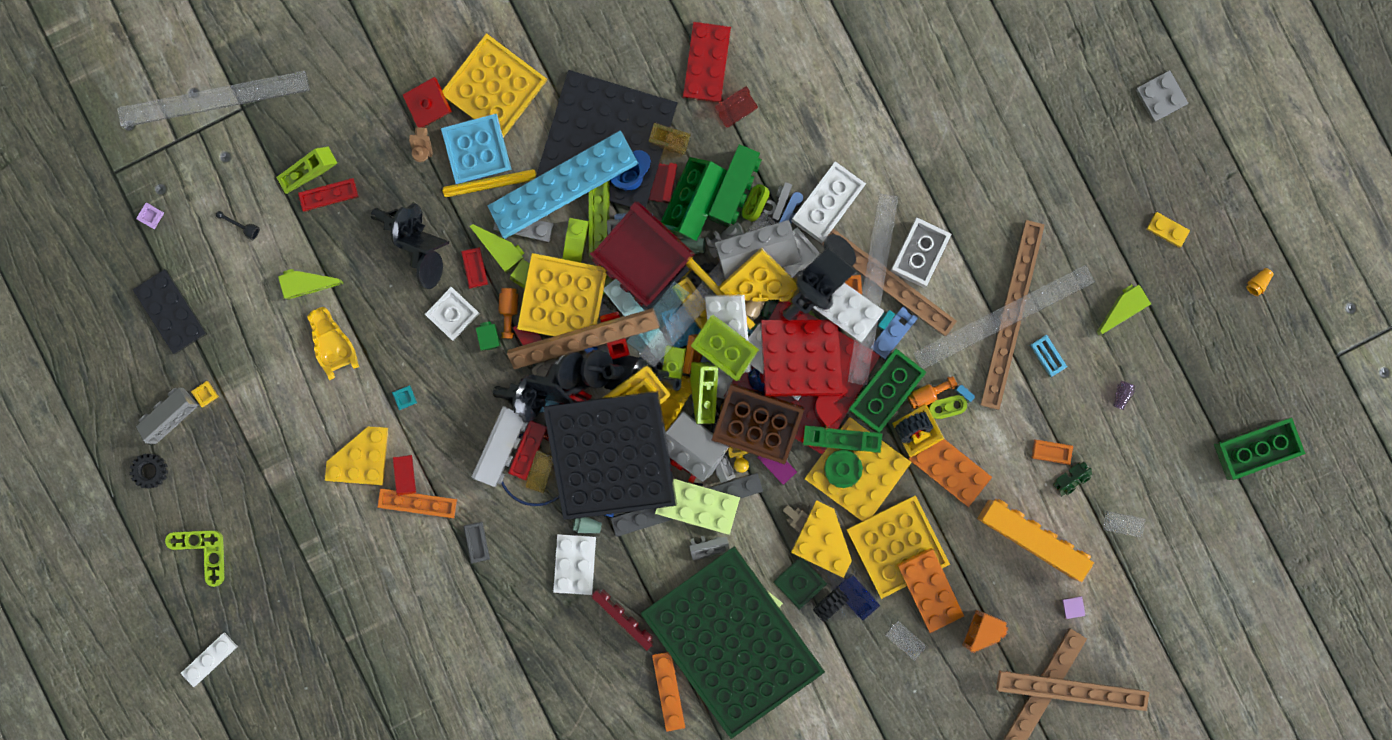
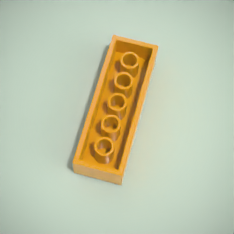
[977,498,1094,582]

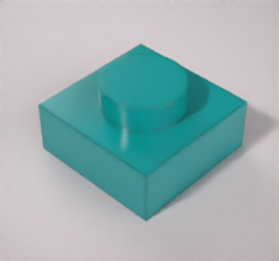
[877,310,895,331]

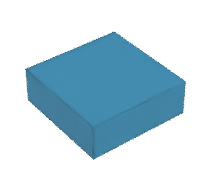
[954,385,975,403]

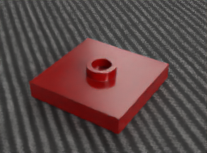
[403,77,452,128]

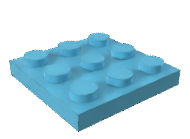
[441,114,512,184]

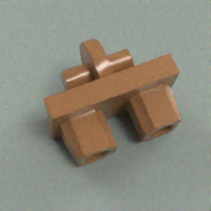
[409,127,433,162]

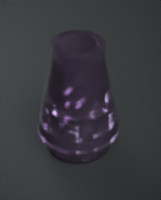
[1113,380,1136,410]

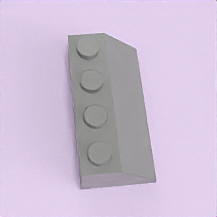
[715,220,801,280]
[471,406,529,487]

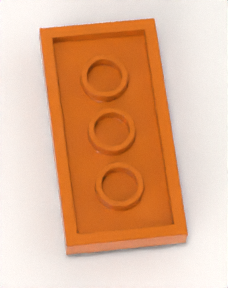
[908,439,992,507]
[897,548,964,633]

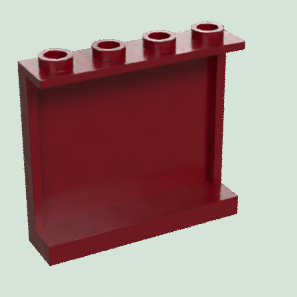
[590,202,695,306]

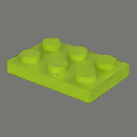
[691,315,759,381]

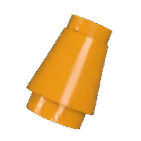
[1246,268,1274,296]

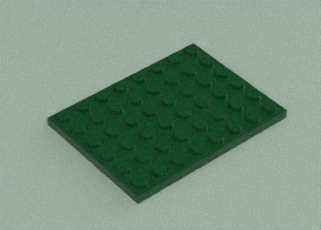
[640,545,825,739]

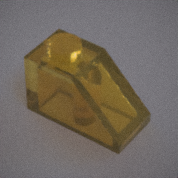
[649,123,691,155]
[526,451,554,494]

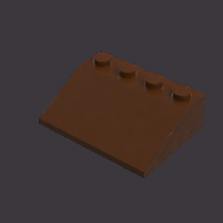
[712,382,804,464]

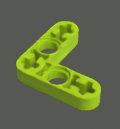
[165,530,224,587]

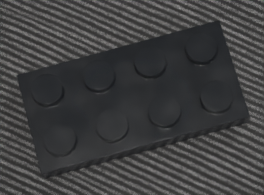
[133,269,207,354]

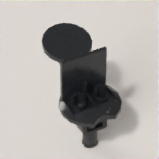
[371,202,449,289]
[782,234,857,321]
[581,349,681,391]
[493,352,584,422]

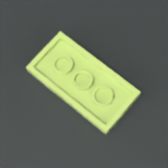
[655,479,740,535]

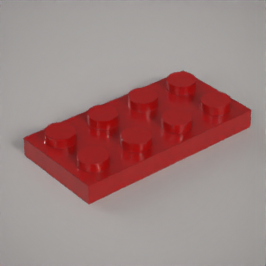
[683,22,731,103]

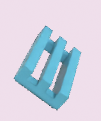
[1030,335,1067,377]

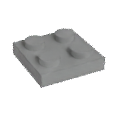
[1135,71,1188,123]

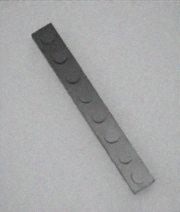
[611,473,763,537]

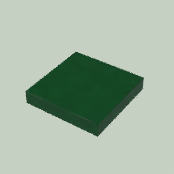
[773,557,827,610]

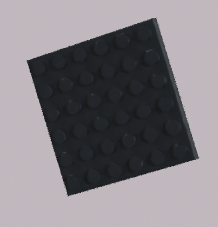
[536,70,678,208]
[543,391,677,520]

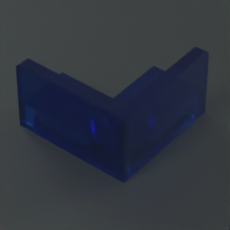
[836,574,880,621]

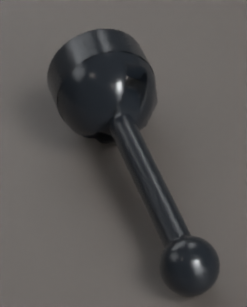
[216,211,260,241]

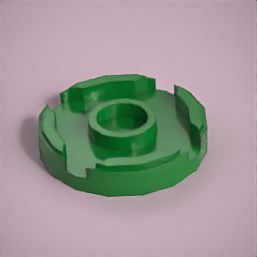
[824,450,863,488]

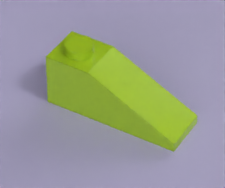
[276,147,337,194]
[562,218,589,263]
[470,224,525,273]
[278,269,343,300]
[1097,284,1151,335]
[690,362,719,424]

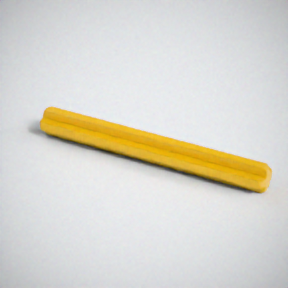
[443,169,536,197]

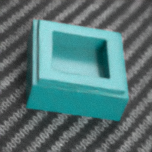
[392,385,418,410]

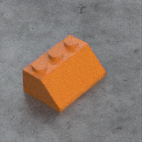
[962,610,1008,652]

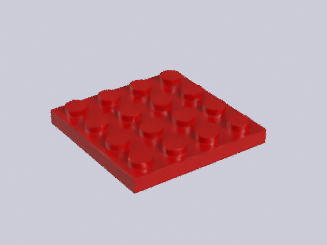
[760,320,843,396]

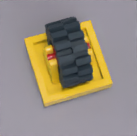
[892,404,945,457]

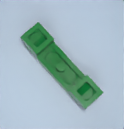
[803,426,882,453]

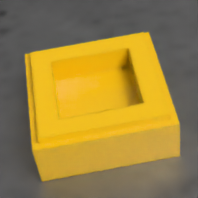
[191,381,219,408]

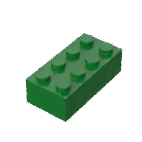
[708,144,762,228]
[661,157,727,241]
[848,349,927,433]
[1214,418,1306,480]

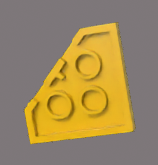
[719,247,798,301]
[325,426,388,485]
[791,500,852,578]

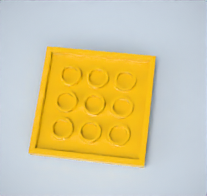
[442,33,547,138]
[517,253,607,336]
[804,417,912,521]
[846,495,950,599]

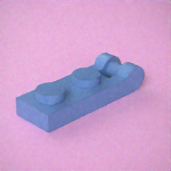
[779,192,803,224]
[870,306,918,360]

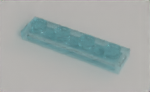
[627,281,690,354]

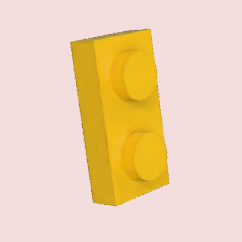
[1146,212,1190,248]

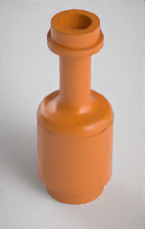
[499,288,518,338]
[907,376,958,410]

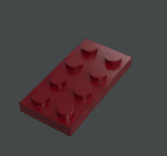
[591,589,653,651]

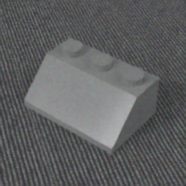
[136,387,199,444]
[665,412,729,482]

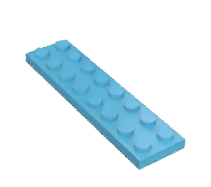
[488,130,639,239]

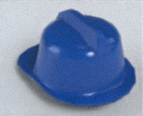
[611,150,651,191]

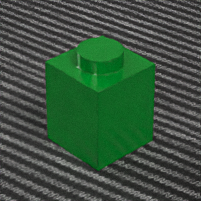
[476,321,501,351]

